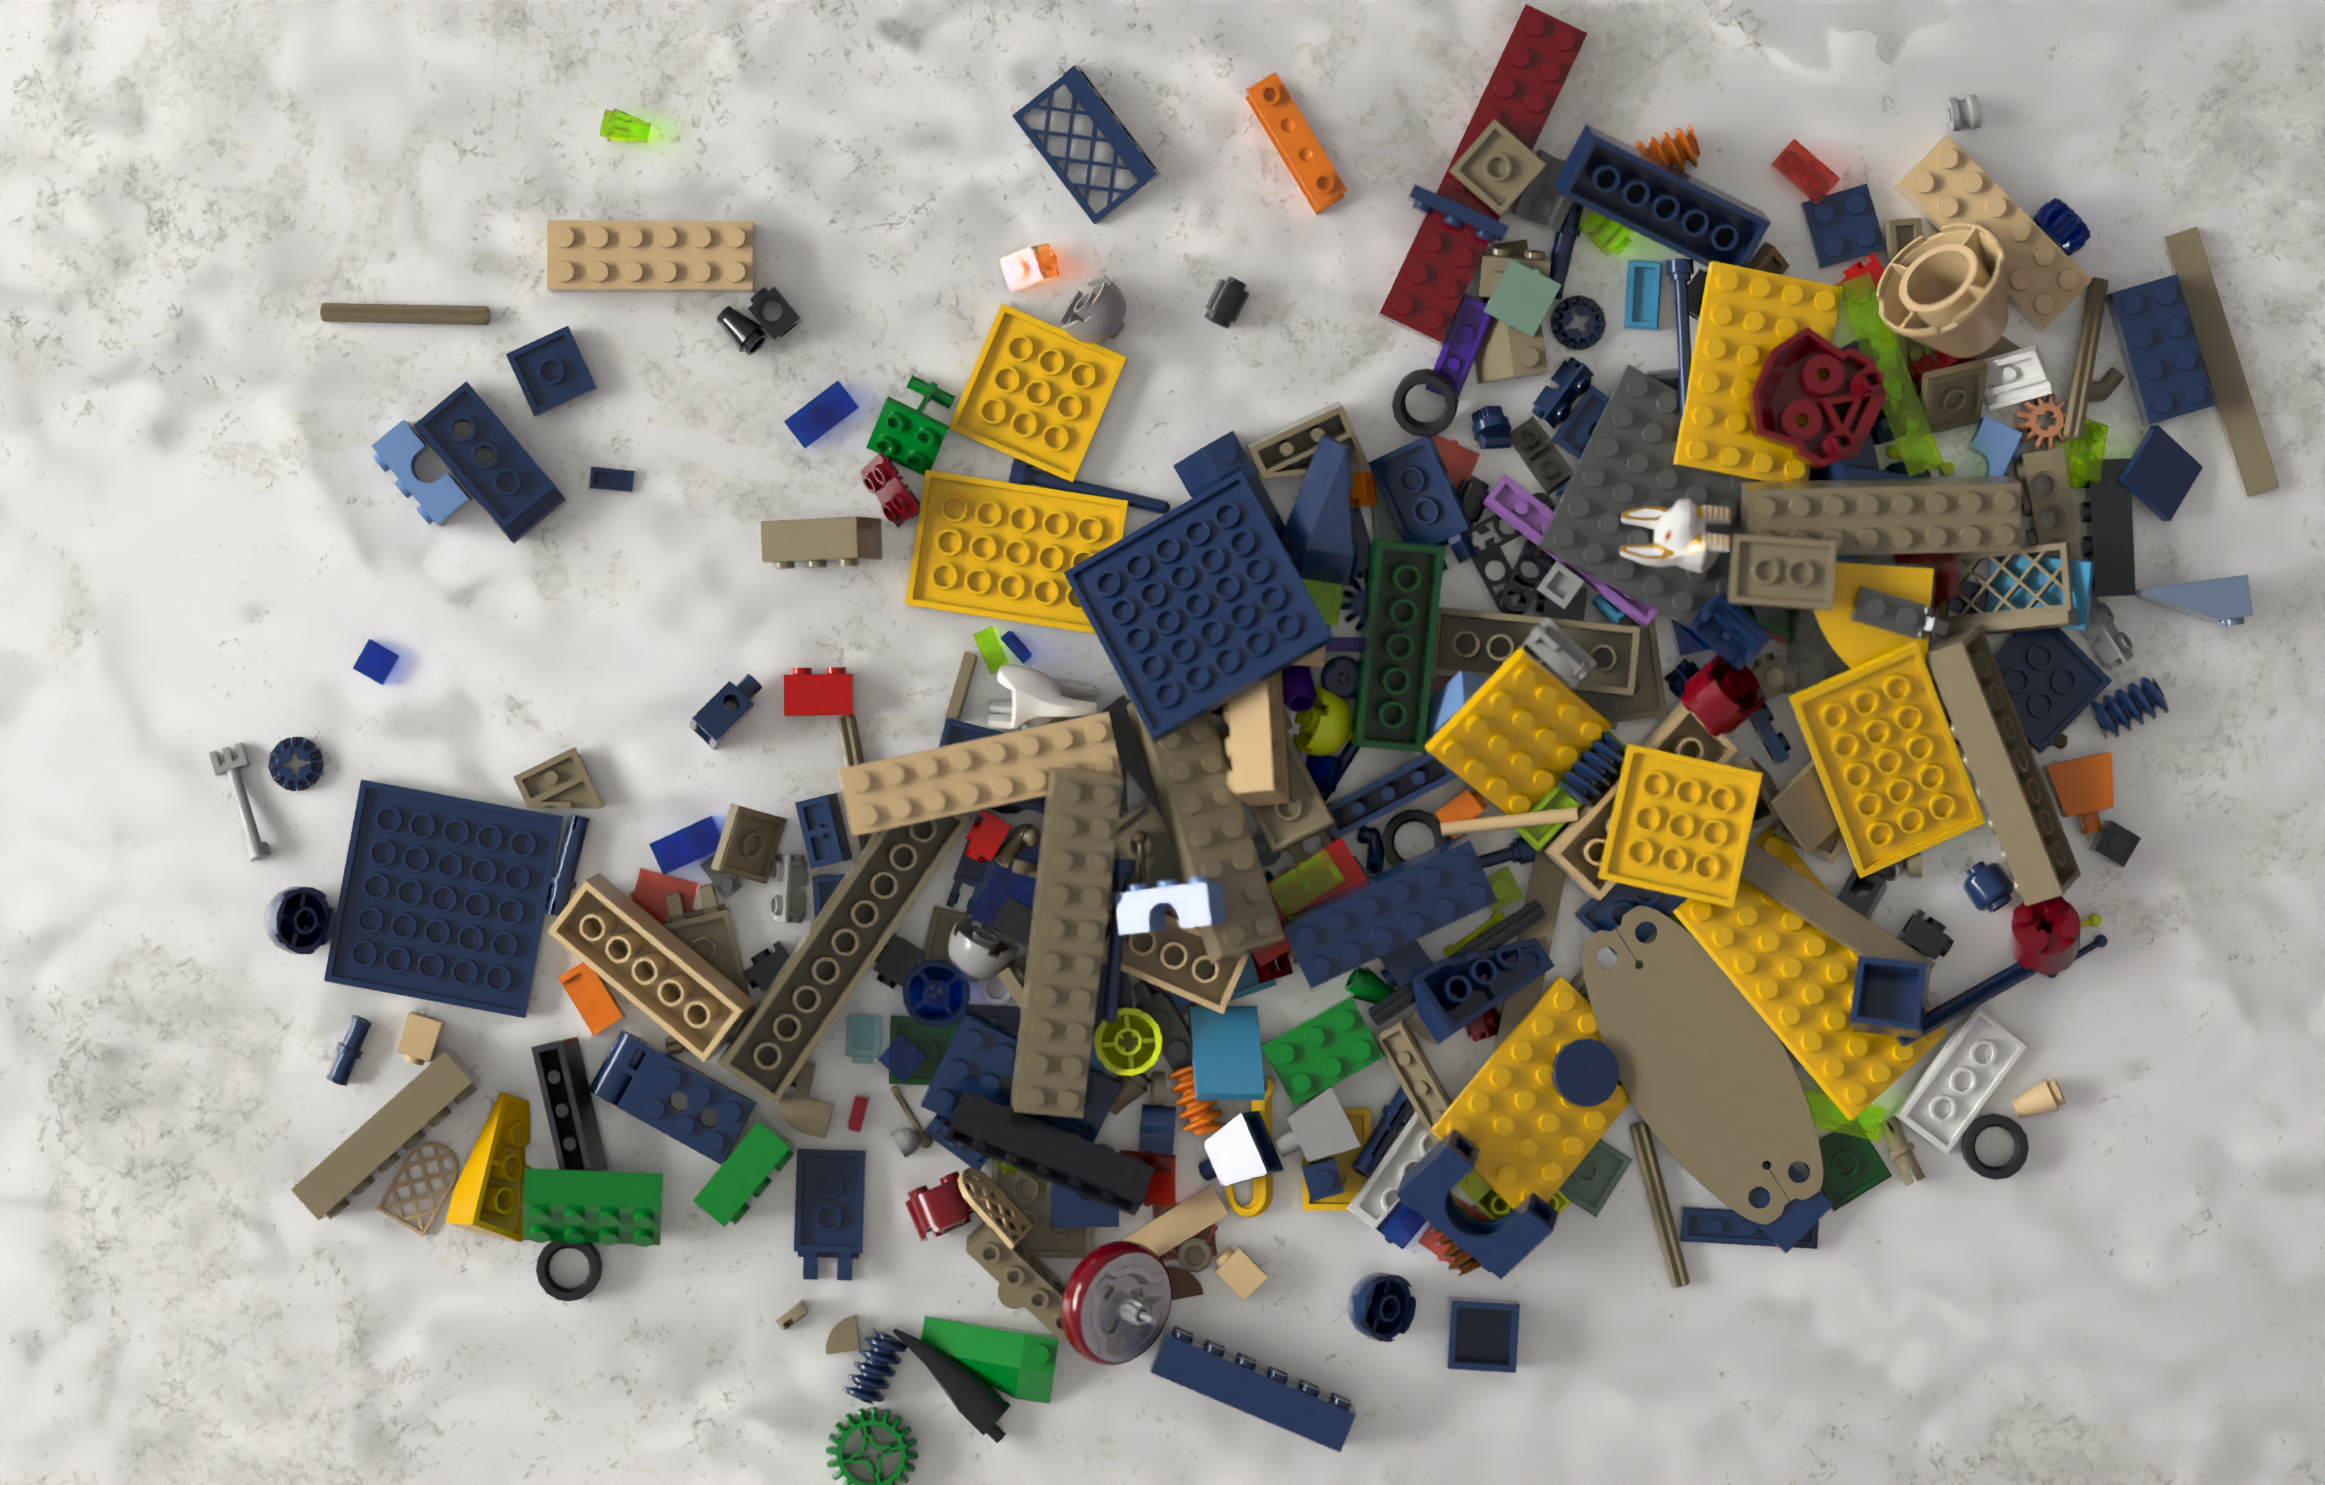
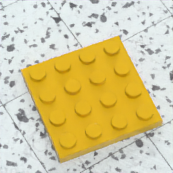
[949,303,1127,483]
[1425,647,1613,815]
[1598,743,1763,908]

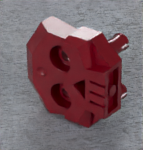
[1748,327,1887,469]

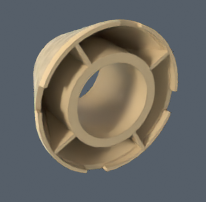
[1876,223,2008,358]

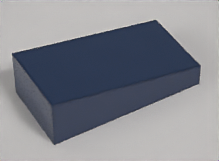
[589,467,634,492]

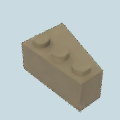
[761,517,882,569]

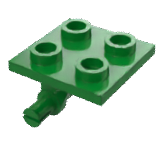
[866,375,955,476]

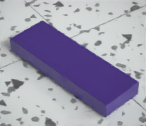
[1425,294,1492,397]

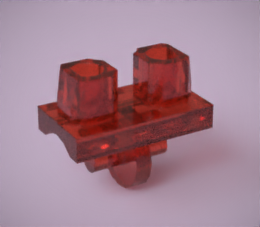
[1771,139,1841,205]

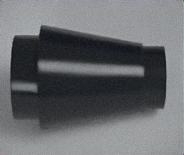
[716,306,767,355]

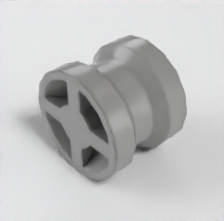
[1947,94,1981,132]

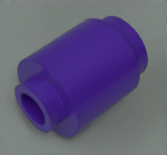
[1282,665,1316,712]

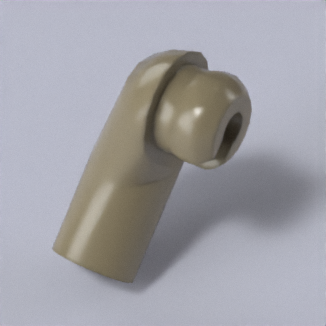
[2088,367,2124,402]
[994,824,1040,868]

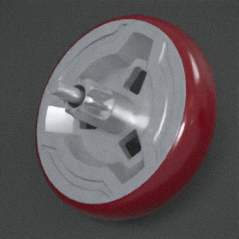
[1061,1241,1172,1365]

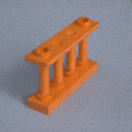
[1245,72,1347,215]

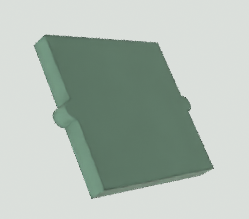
[1483,258,1562,337]

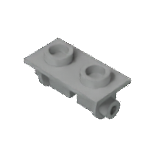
[2081,598,2134,670]
[1524,617,1597,688]
[770,854,808,923]

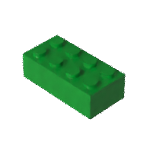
[523,1168,663,1247]

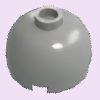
[1061,275,1126,344]
[948,918,1018,982]

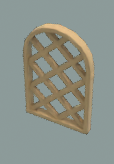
[377,1142,459,1236]
[958,1168,1034,1249]

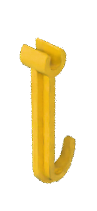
[1225,1076,1274,1218]

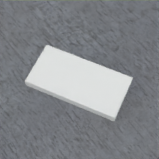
[1893,1007,2029,1155]

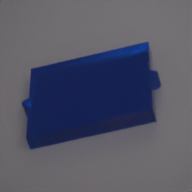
[1376,1199,1427,1249]

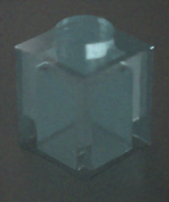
[845,1013,883,1063]

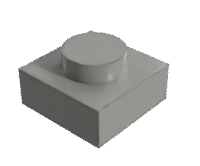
[1536,561,1585,609]

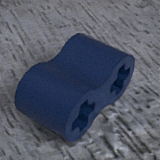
[1138,1104,1176,1171]

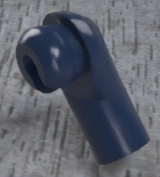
[1357,826,1384,874]

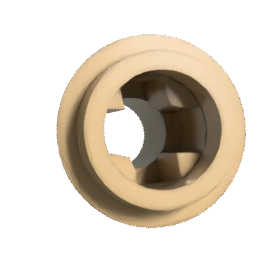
[2012,1078,2066,1119]

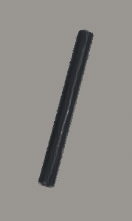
[1368,900,1546,1025]

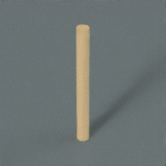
[1441,807,1579,836]

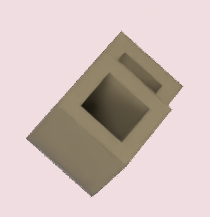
[779,1061,835,1139]

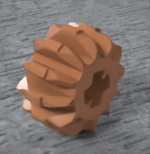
[2015,393,2067,450]

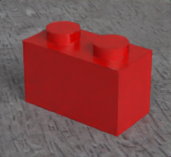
[784,667,854,716]

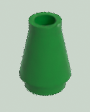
[1345,967,1395,1004]

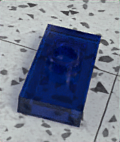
[784,381,859,449]

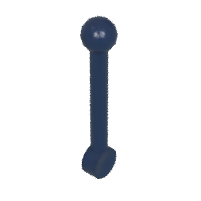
[2046,934,2108,978]

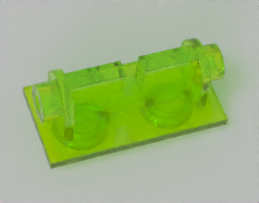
[2067,418,2108,489]

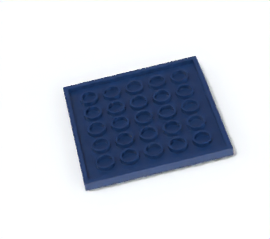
[1063,470,1335,743]
[324,780,564,1018]

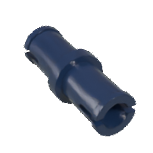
[326,1015,372,1086]

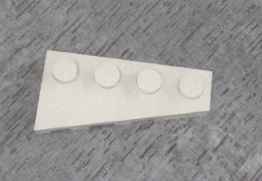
[1346,1109,1435,1229]

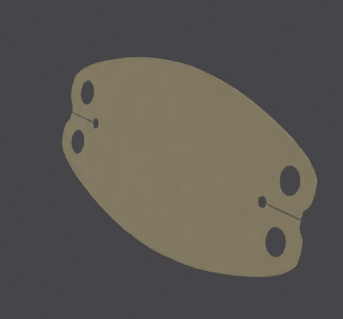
[1582,905,1824,1225]

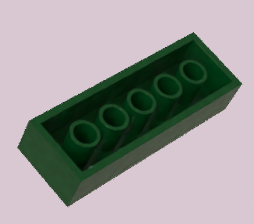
[1351,538,1445,753]

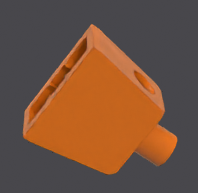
[2042,752,2114,834]

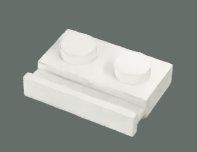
[1983,344,2055,411]

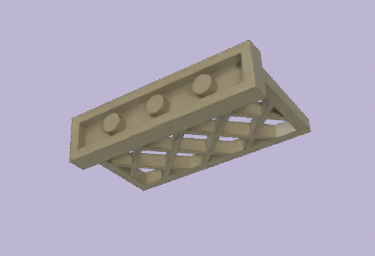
[1934,542,2078,638]

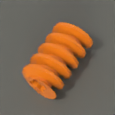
[1635,124,1700,172]
[1168,1064,1226,1136]

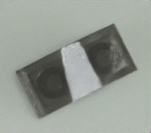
[1508,417,1574,495]

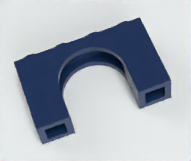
[1396,1128,1559,1279]

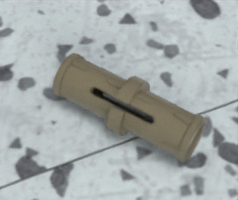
[1877,1116,1926,1186]

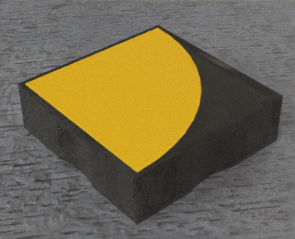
[1783,559,1937,694]

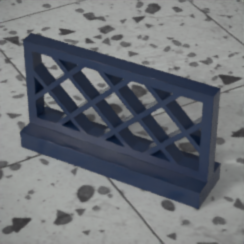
[1012,65,1161,224]

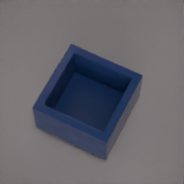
[1849,956,1931,1039]
[1445,1297,1520,1373]

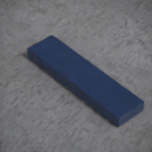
[1680,1206,1819,1249]

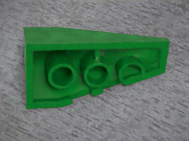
[921,1316,1059,1404]

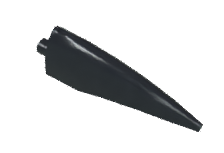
[892,1328,1010,1443]

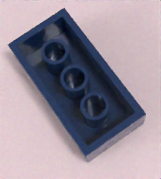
[2106,274,2215,427]

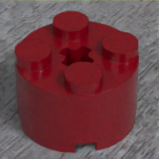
[1681,655,1764,737]
[2011,896,2081,975]
[905,1171,980,1241]

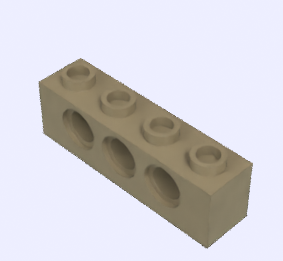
[2014,447,2083,560]
[966,1219,1067,1343]

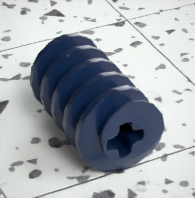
[2090,677,2169,739]
[1556,731,1626,808]
[842,1327,907,1404]

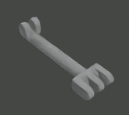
[209,742,271,862]

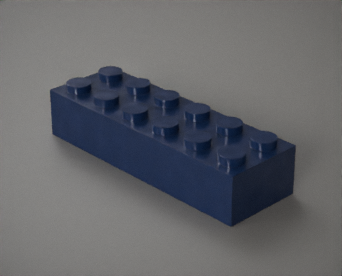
[1554,124,1771,268]
[1279,834,1498,989]
[1150,1326,1356,1452]

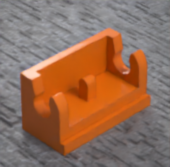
[558,962,626,1036]

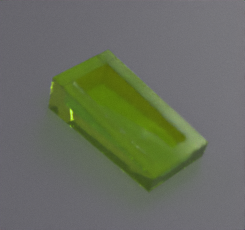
[973,626,1009,675]

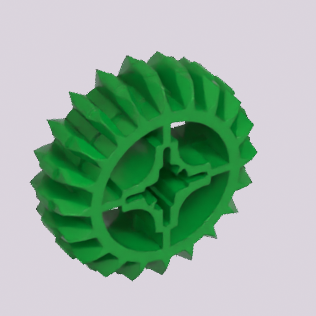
[826,1406,919,1485]

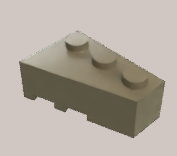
[1246,401,1370,479]

